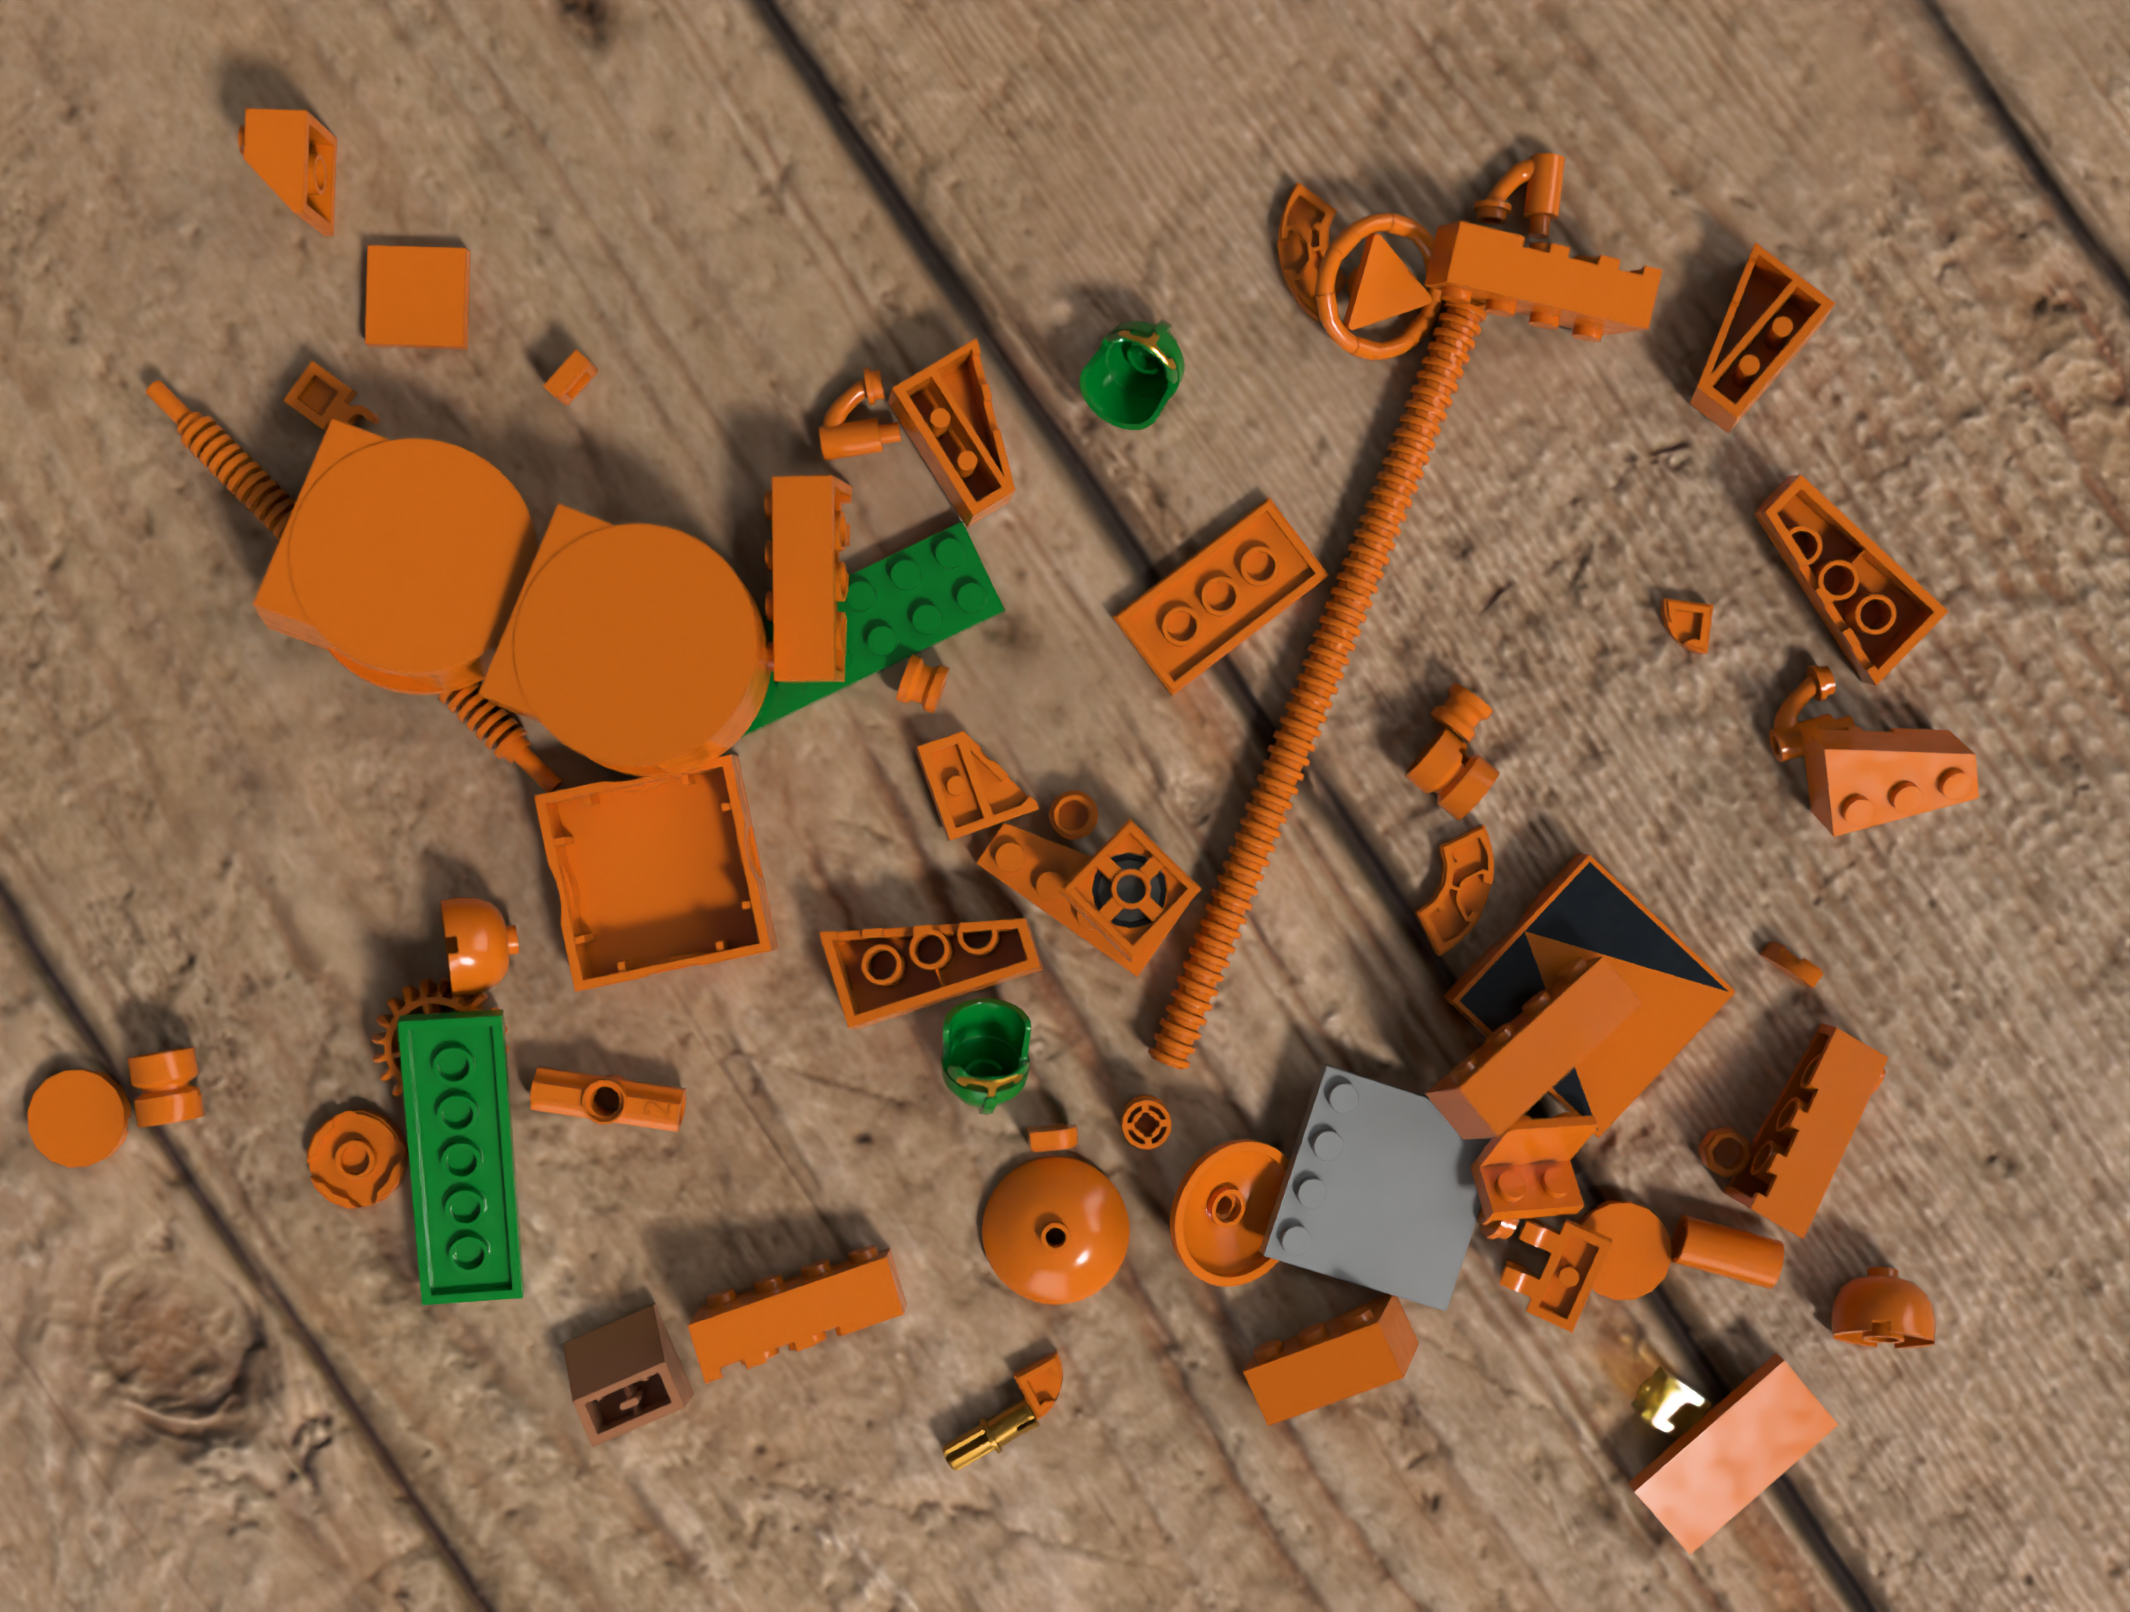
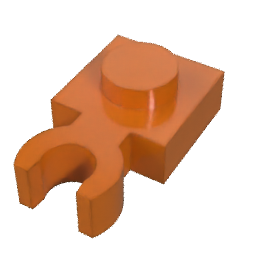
[283,361,380,431]

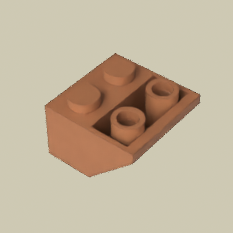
[563,1303,694,1448]

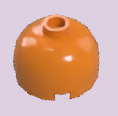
[440,897,519,997]
[1831,1267,1936,1349]

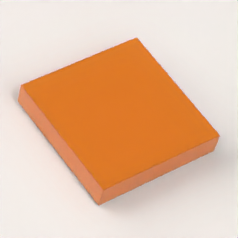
[365,245,470,350]

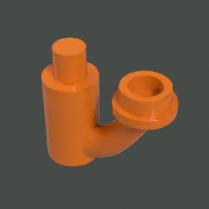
[1474,153,1565,239]
[819,367,902,461]
[1769,664,1856,762]

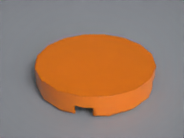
[27,1068,131,1168]
[307,1109,408,1209]
[1578,1200,1672,1300]

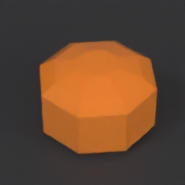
[1699,1126,1753,1178]

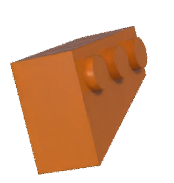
[888,338,1015,528]
[1243,1294,1419,1426]

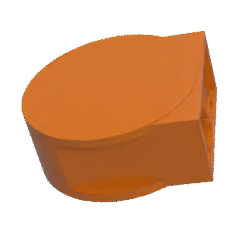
[253,418,539,695]
[478,503,771,777]

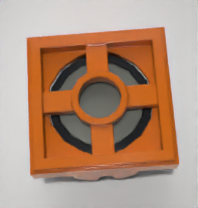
[1058,819,1201,962]

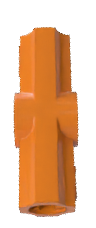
[529,1066,687,1132]

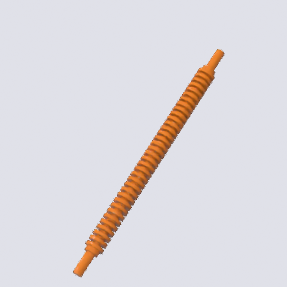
[145,380,563,793]

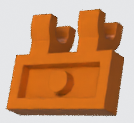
[1499,1218,1613,1333]

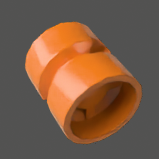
[1404,727,1500,821]
[127,1047,205,1127]

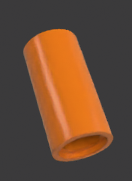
[1671,1214,1784,1289]

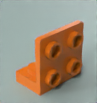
[1470,1112,1599,1221]

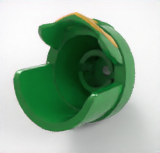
[1079,319,1185,430]
[941,998,1031,1115]

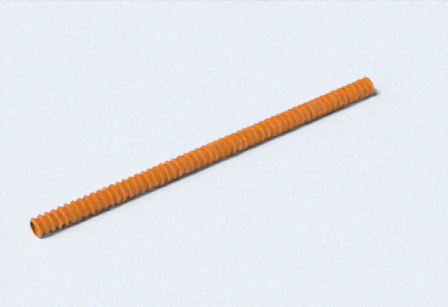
[1148,300,1487,1070]

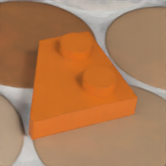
[915,731,1039,841]

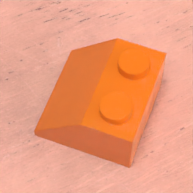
[238,108,337,236]

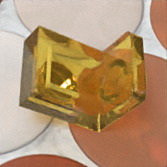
[1631,1366,1712,1439]

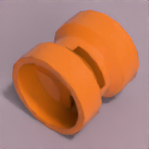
[1121,1094,1172,1150]

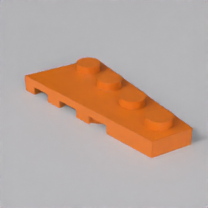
[976,823,1191,977]

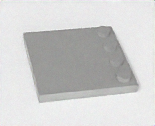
[1259,1063,1492,1311]

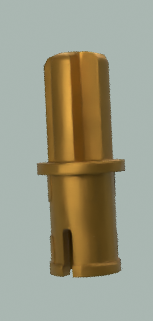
[942,1397,1040,1470]

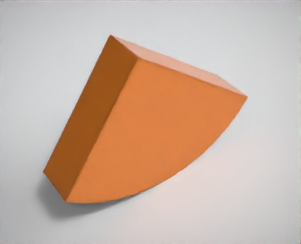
[1660,598,1714,655]
[1760,941,1824,988]
[1014,1350,1063,1420]

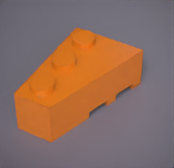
[1689,242,1835,434]
[1801,725,1979,837]

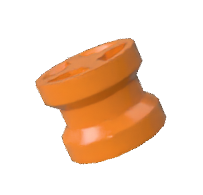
[896,654,950,714]
[1429,682,1493,744]

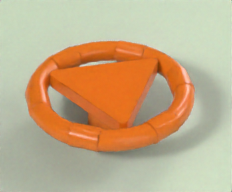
[1315,212,1444,361]

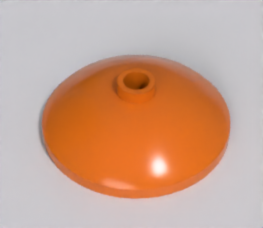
[1170,1139,1289,1287]
[982,1156,1130,1305]

